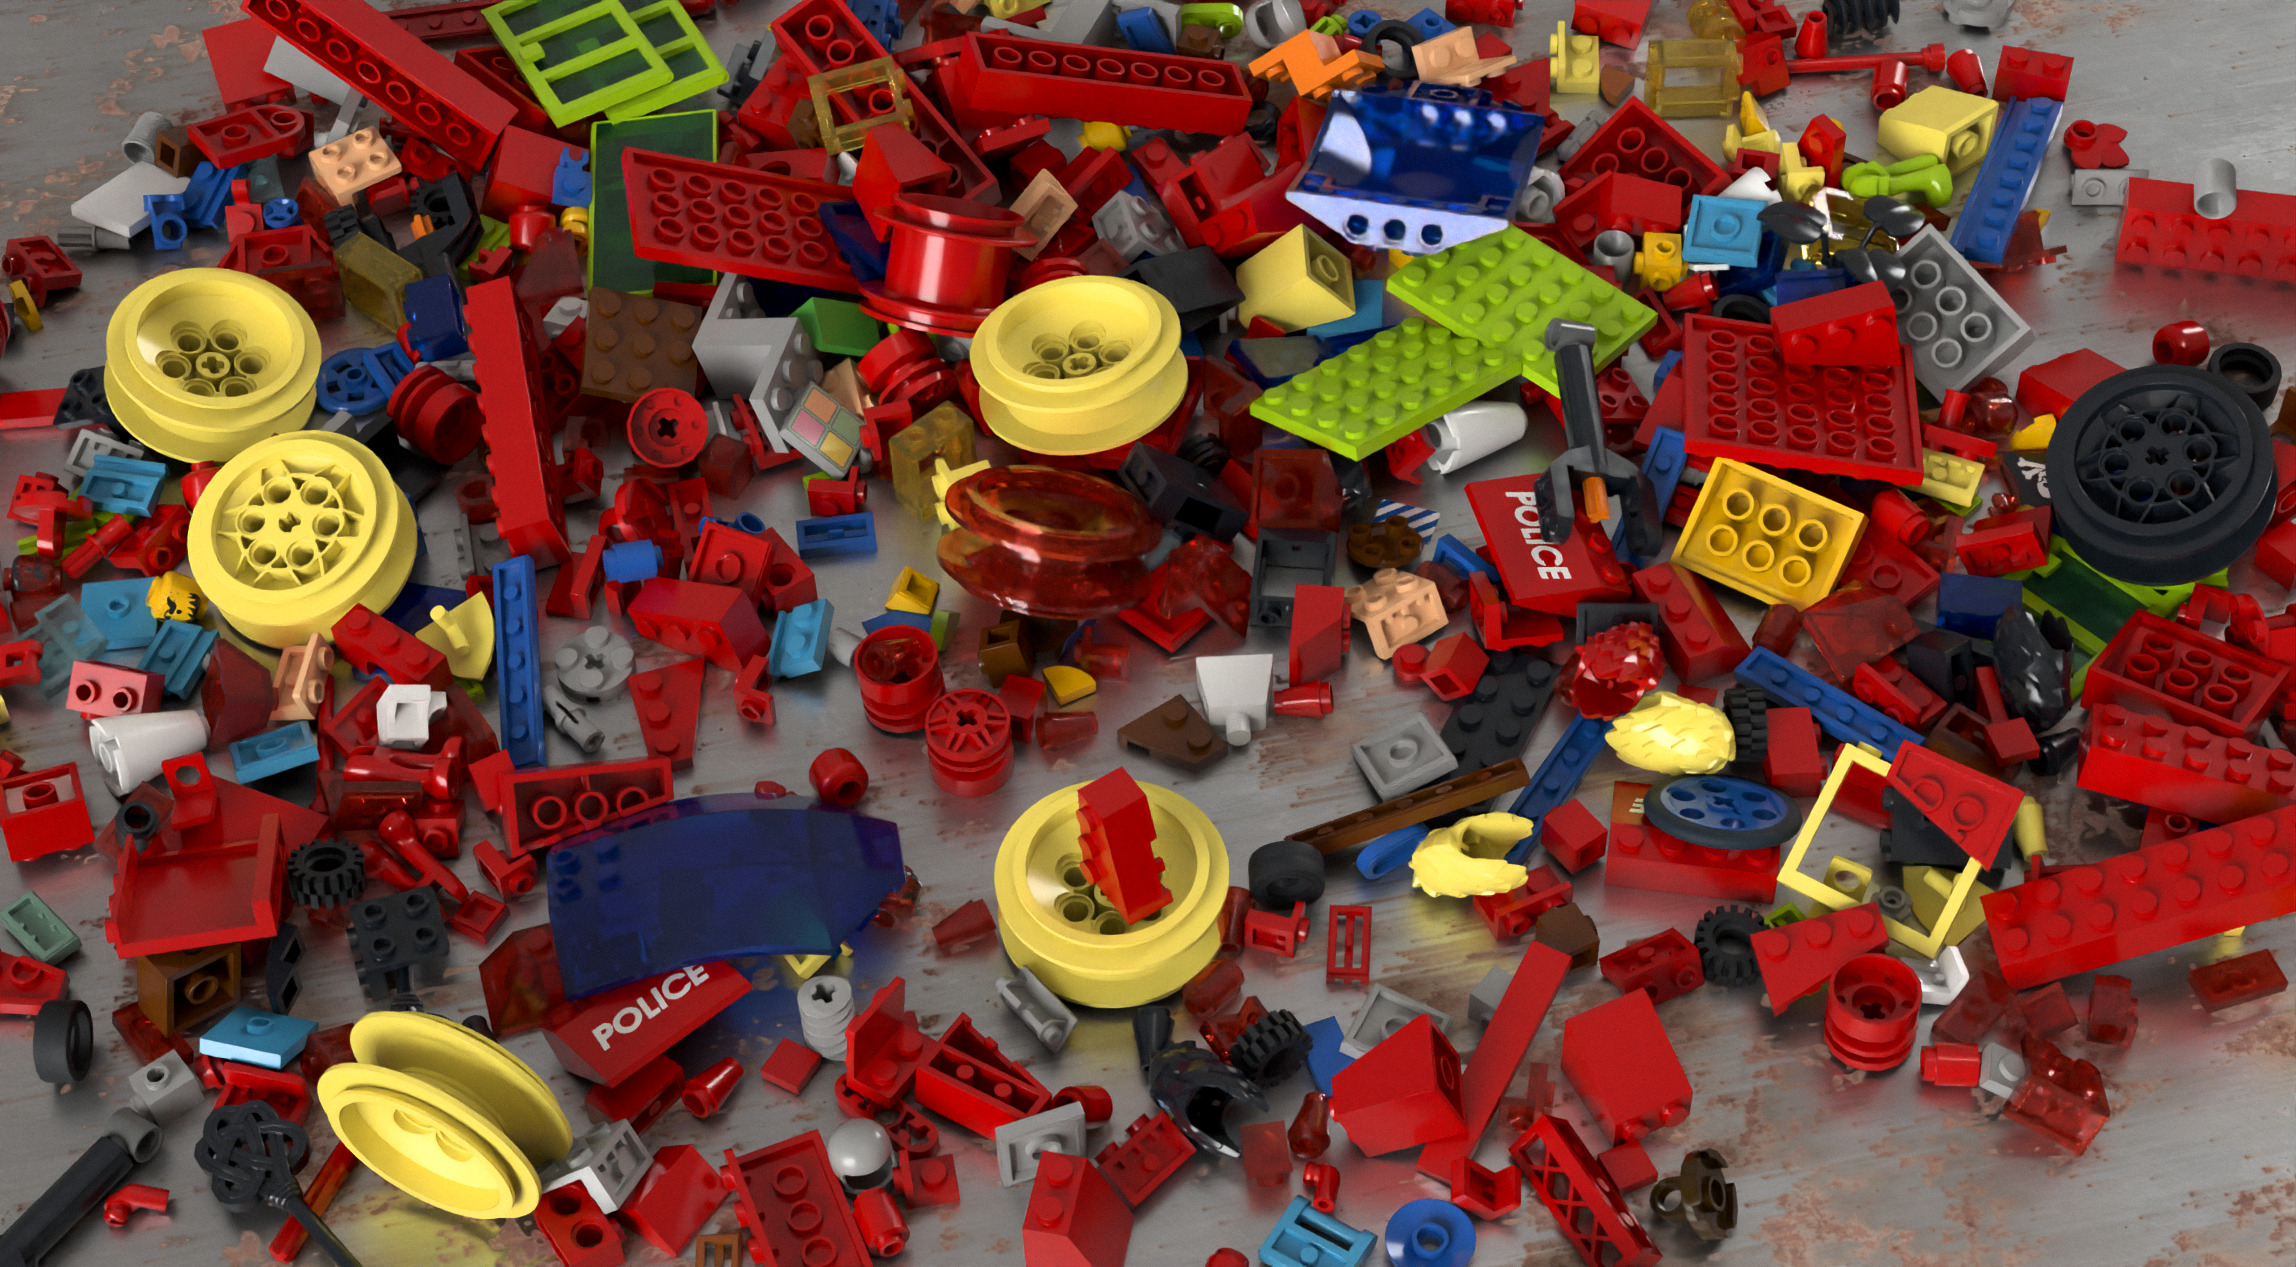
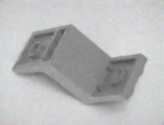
[981,0,1182,52]
[263,35,369,145]
[692,272,823,453]

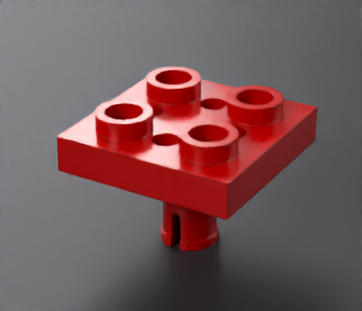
[1919,388,1997,462]

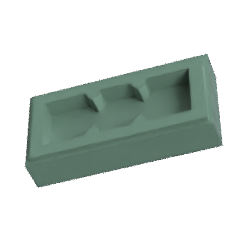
[0,889,83,966]

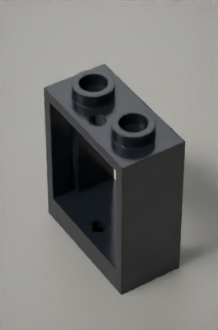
[1249,527,1337,627]

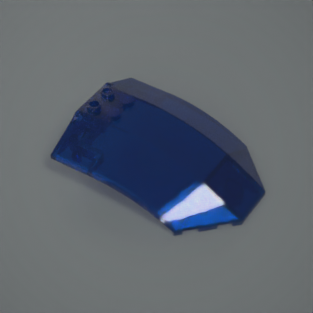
[1285,80,1545,257]
[547,793,907,1002]

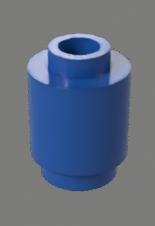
[603,539,663,584]

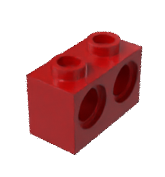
[755,527,818,619]
[532,1179,626,1267]

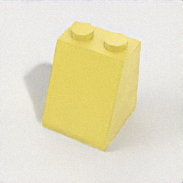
[1876,85,1999,180]
[1236,223,1356,333]

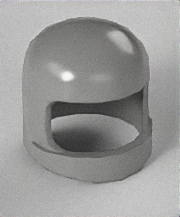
[1245,0,1307,49]
[828,1118,899,1199]

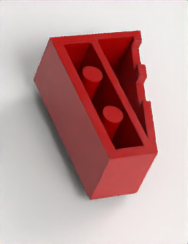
[1076,766,1173,926]
[915,1012,1052,1142]

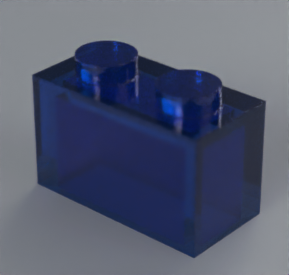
[402,273,468,362]
[1935,572,2023,641]

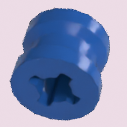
[1348,10,1382,44]
[263,197,304,230]

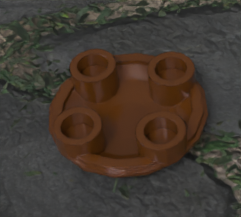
[1346,515,1424,568]

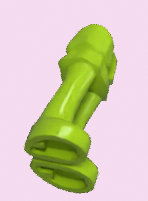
[1840,153,1953,208]

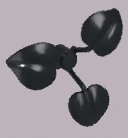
[1756,195,1925,294]

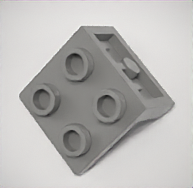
[1091,190,1185,272]
[535,1118,654,1214]

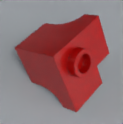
[1728,31,1791,97]

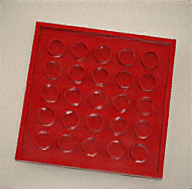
[1682,313,1924,486]

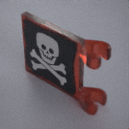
[1977,448,2054,517]

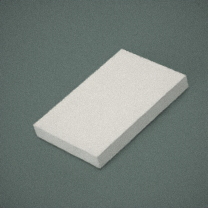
[71,160,191,238]

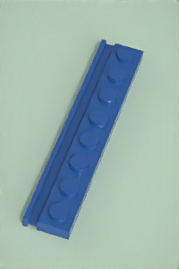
[1949,96,2063,265]

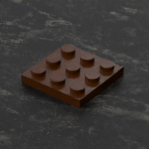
[579,286,702,403]

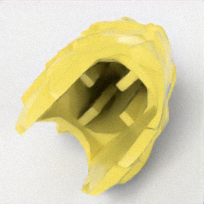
[1604,690,1736,776]
[1408,811,1534,898]

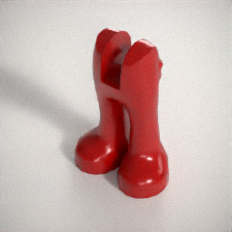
[343,736,469,800]
[359,810,469,923]

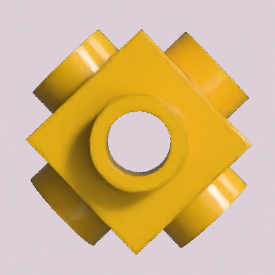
[1633,232,1688,291]

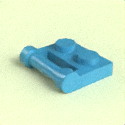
[1258,1194,1378,1267]

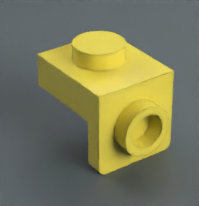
[1722,124,1781,162]

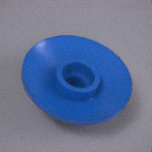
[1385,1199,1476,1267]

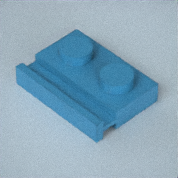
[75,454,171,518]
[768,598,835,682]
[136,620,222,700]

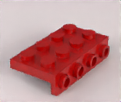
[719,1129,874,1267]

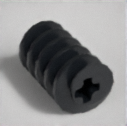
[1822,0,1900,36]

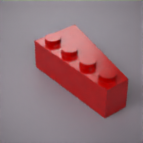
[498,754,674,859]

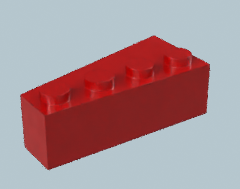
[1274,95,1346,220]

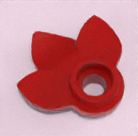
[2063,120,2130,169]

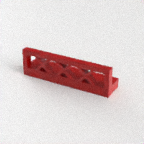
[1508,1114,1663,1267]

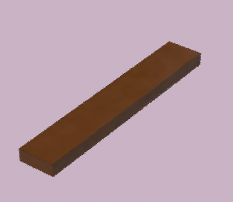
[1283,757,1532,856]

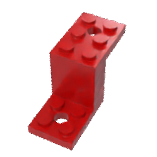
[919,56,1052,163]

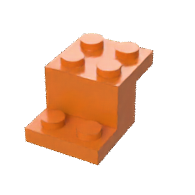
[1248,29,1386,104]

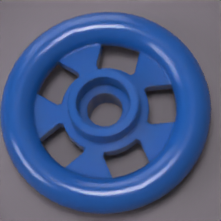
[316,347,401,416]

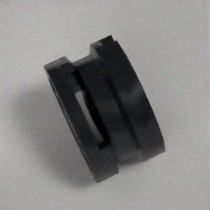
[1175,432,1234,474]

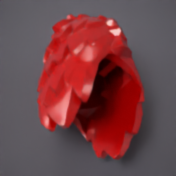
[1572,621,1666,721]

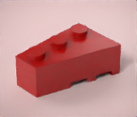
[1769,279,1902,366]
[627,577,772,674]

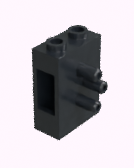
[1116,441,1250,546]
[1879,784,2015,872]

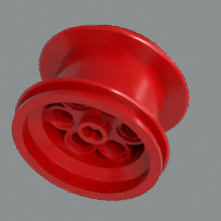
[858,192,1039,339]

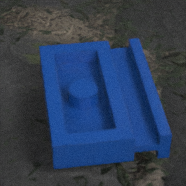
[183,161,249,229]

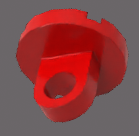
[598,478,675,544]
[12,490,94,559]

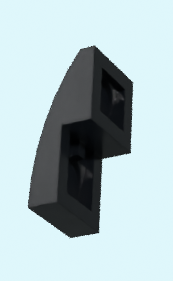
[266,922,306,1016]

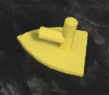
[415,591,496,681]
[1902,866,1994,948]

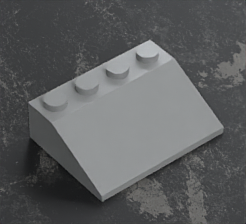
[1859,223,2036,405]

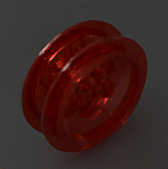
[936,465,1163,620]

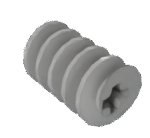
[797,975,856,1061]

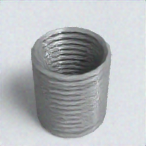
[121,112,174,166]
[2193,158,2237,219]
[1593,230,1635,288]

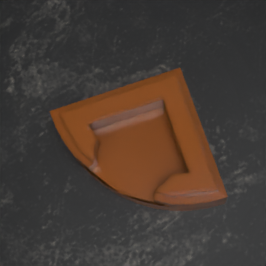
[1600,64,1635,106]

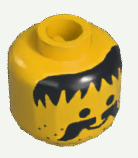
[146,571,209,624]

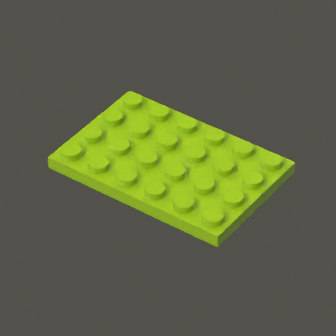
[1386,206,1658,400]
[1249,317,1523,461]

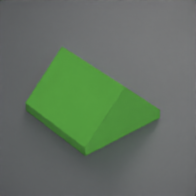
[788,297,881,357]

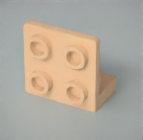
[1411,26,1517,91]
[308,126,403,212]
[1009,168,1078,261]
[1344,568,1449,660]

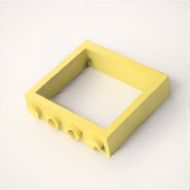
[1776,741,1982,961]

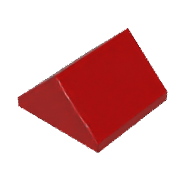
[607,1144,732,1258]

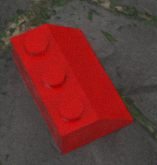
[1629,561,1752,686]

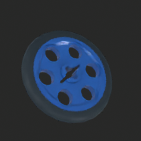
[1643,773,1803,850]

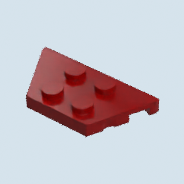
[889,27,1009,73]
[1425,57,1550,140]
[217,224,348,289]

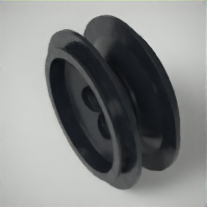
[2045,364,2278,587]

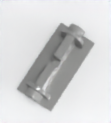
[2069,169,2149,205]
[996,965,1079,1054]

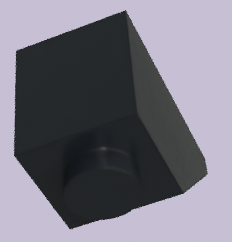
[1906,630,1977,728]

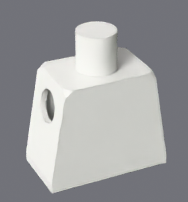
[1196,654,1273,746]

